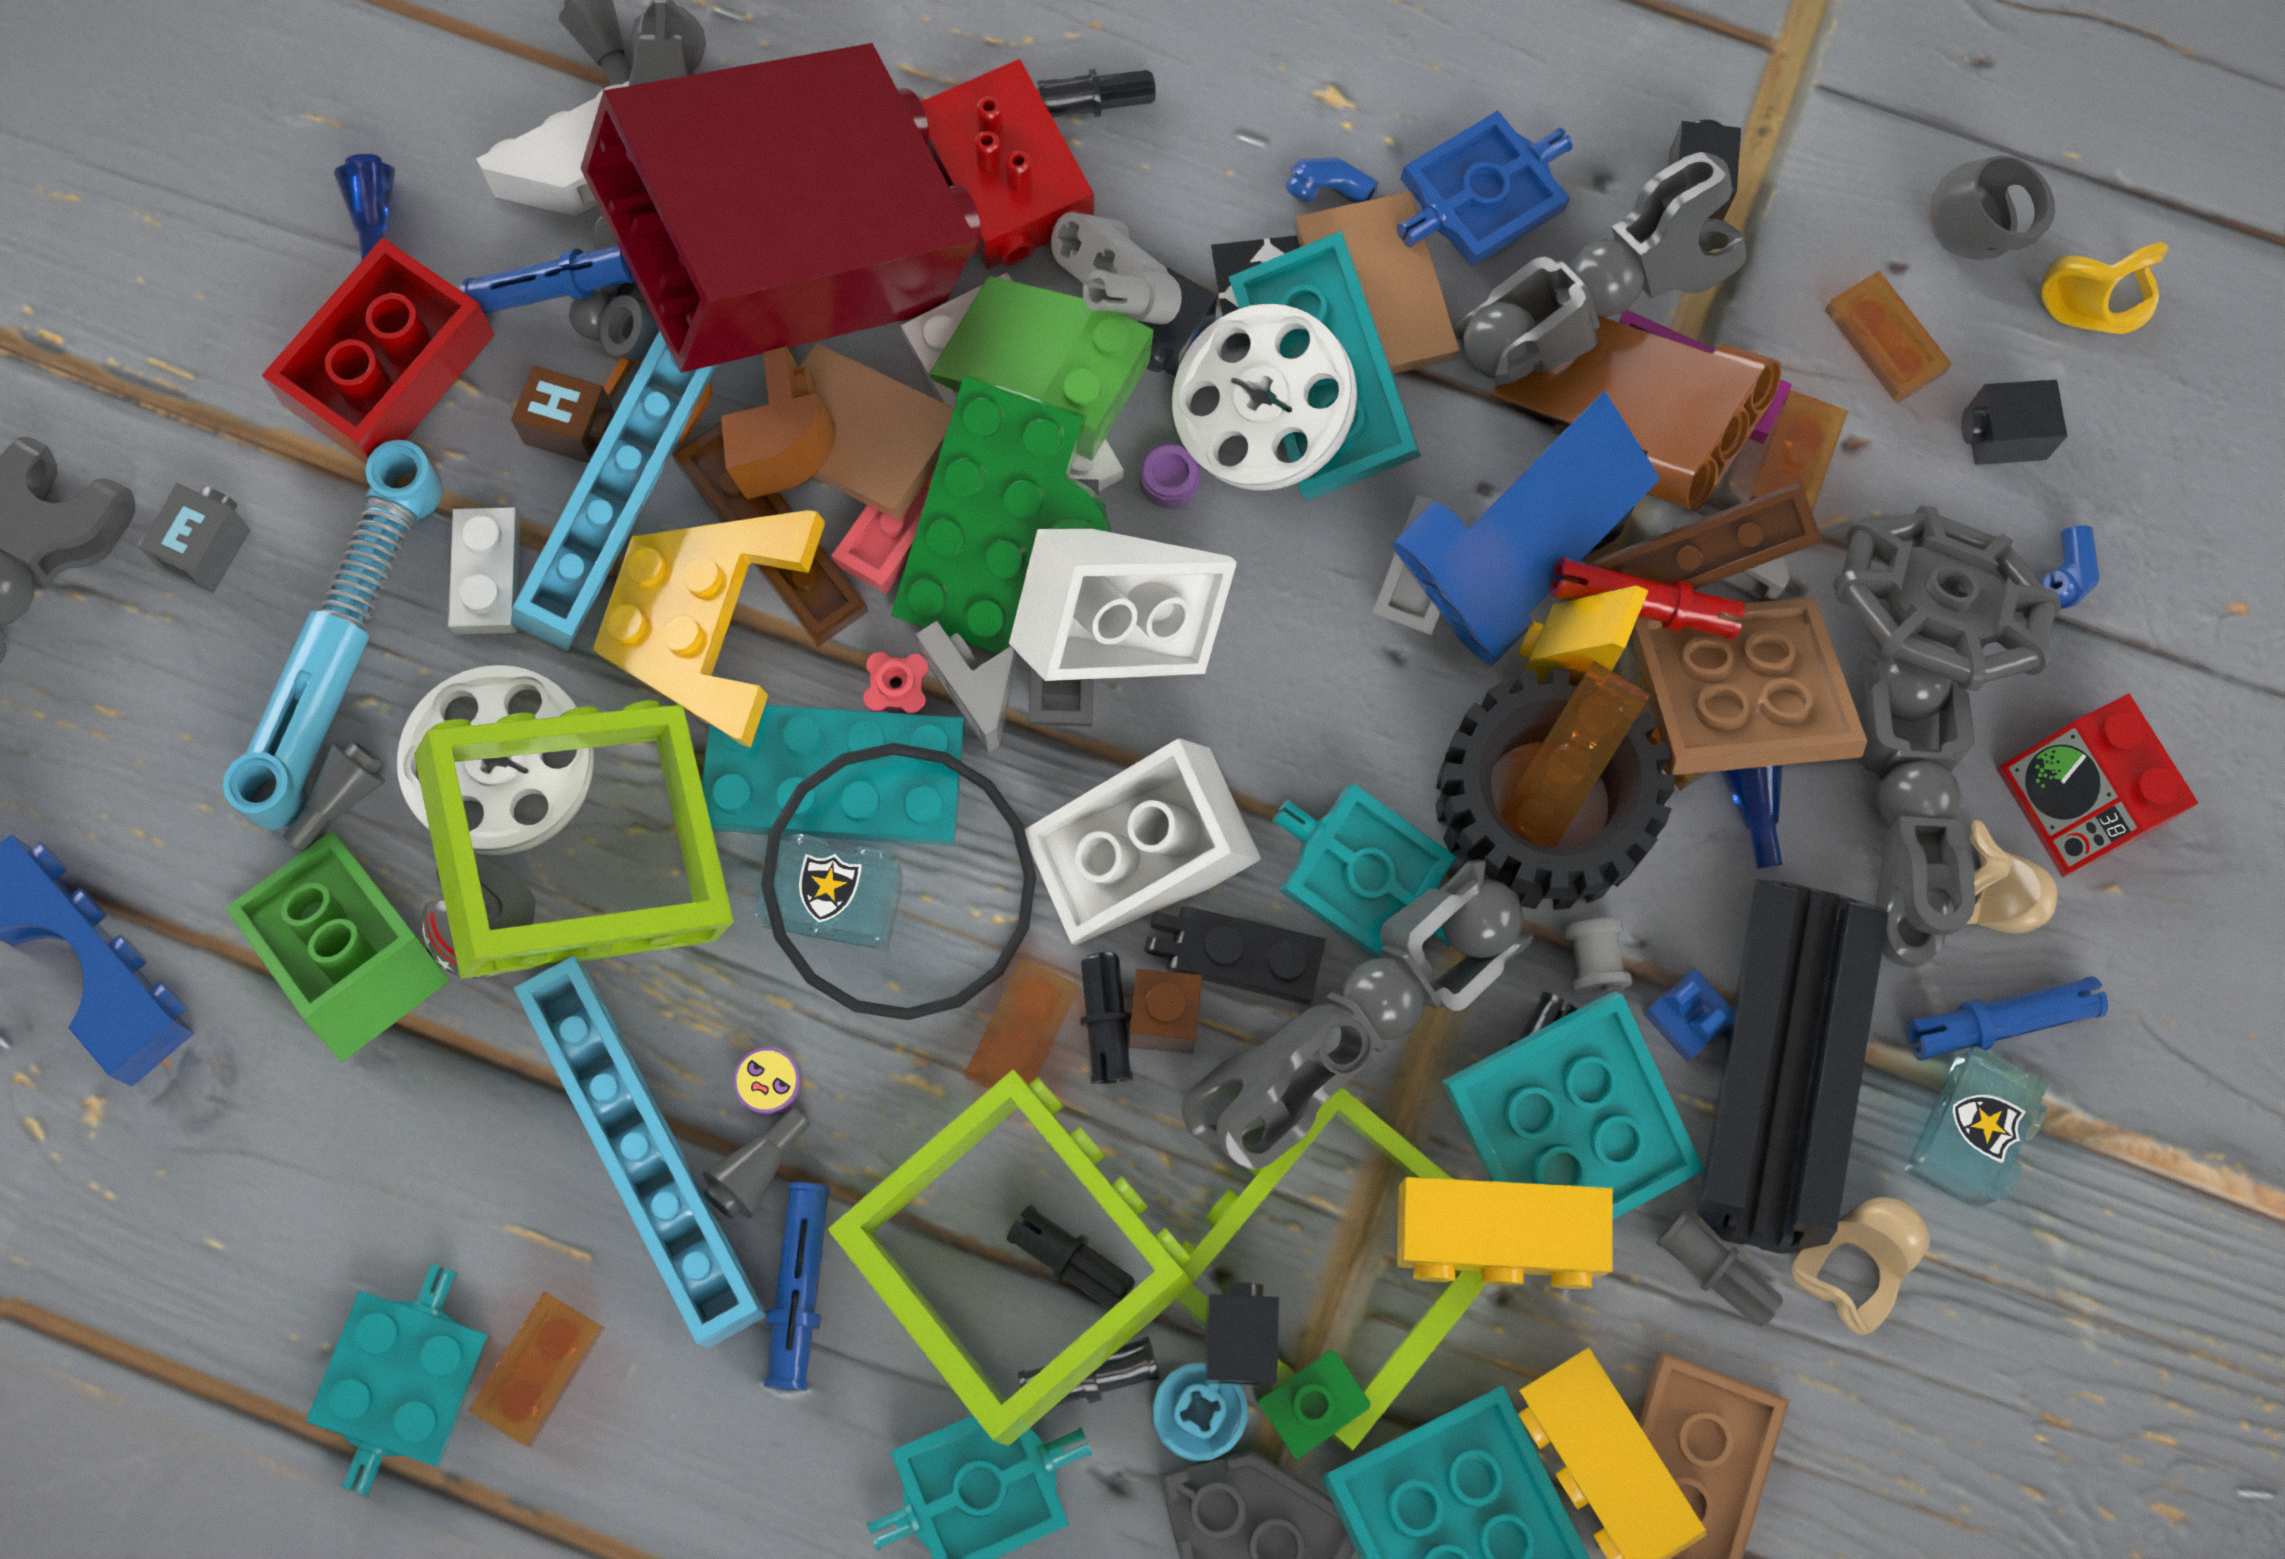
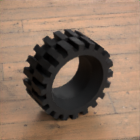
[1435,668,1675,910]

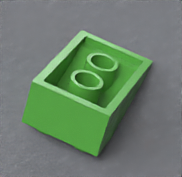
[929,276,1154,461]
[225,830,451,1062]

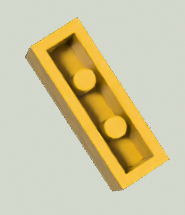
[1397,1177,1613,1289]
[1518,1347,1707,1559]

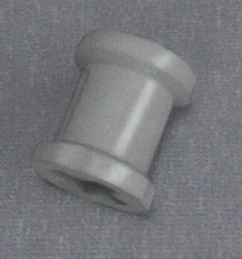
[1564,918,1633,994]

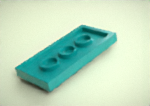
[1229,231,1422,501]
[702,705,965,846]

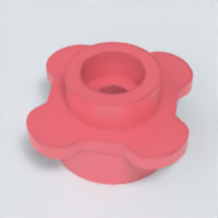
[863,652,929,714]

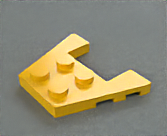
[592,510,825,748]

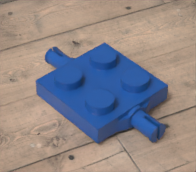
[1397,111,1573,268]

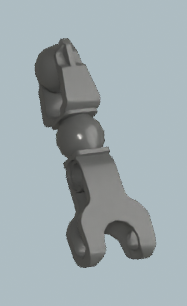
[1182,860,1534,1169]

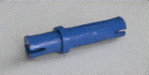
[461,245,636,314]
[1906,976,2108,1061]
[764,1182,831,1391]

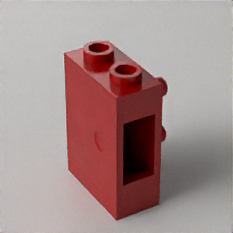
[920,59,1094,270]

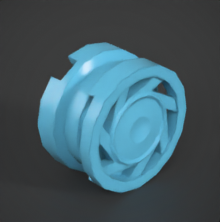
[1152,1363,1248,1462]

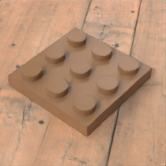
[1630,597,1867,775]

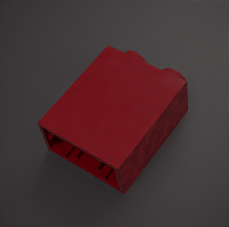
[580,43,981,373]

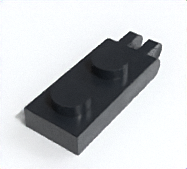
[1144,906,1326,1006]

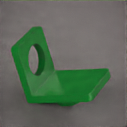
[1256,1351,1370,1460]

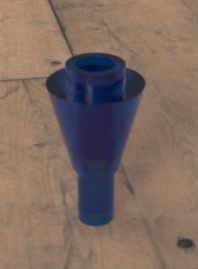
[333,154,395,261]
[1720,765,1783,869]

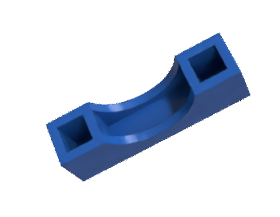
[0,834,194,1086]

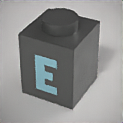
[138,482,251,593]

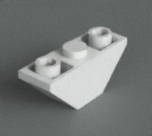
[476,81,629,216]

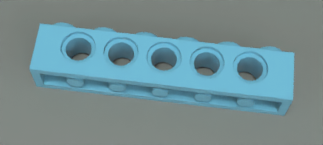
[510,330,718,652]
[513,956,767,1349]

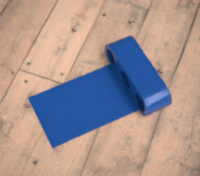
[1392,391,1661,665]

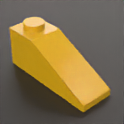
[1517,586,1648,692]

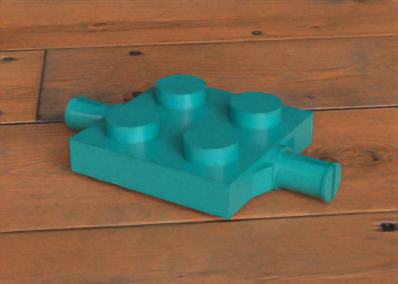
[1272,783,1456,959]
[306,1263,491,1496]
[866,1399,1093,1559]

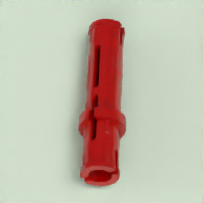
[1550,556,1745,640]

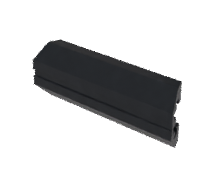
[1697,879,1889,1254]

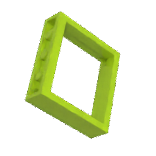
[414,700,734,979]
[828,1069,1195,1446]
[1173,1087,1487,1452]

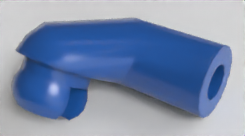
[1286,157,1379,203]
[2041,525,2099,609]

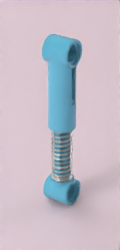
[222,440,443,830]

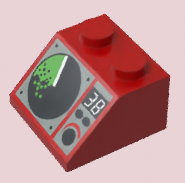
[1996,693,2199,878]

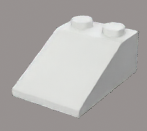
[1009,529,1237,681]
[1024,738,1261,945]

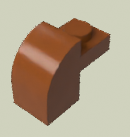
[721,346,836,500]

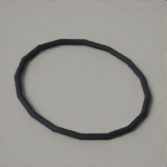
[761,743,1036,1020]

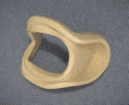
[1953,820,2057,934]
[1792,1197,1930,1335]

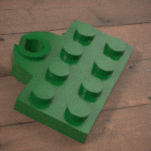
[891,375,1112,654]

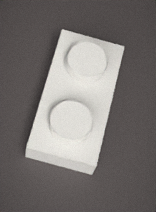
[448,507,520,635]

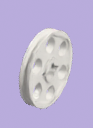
[1172,304,1357,491]
[397,665,594,856]

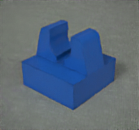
[1643,968,1733,1062]

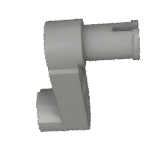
[1051,212,1181,325]

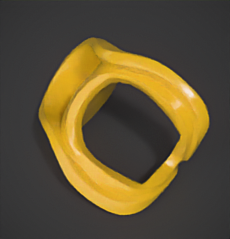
[2040,241,2168,334]

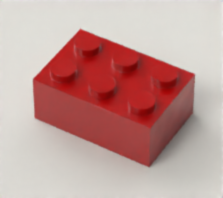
[261,237,495,464]

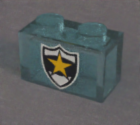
[755,834,904,951]
[1904,1046,2049,1209]

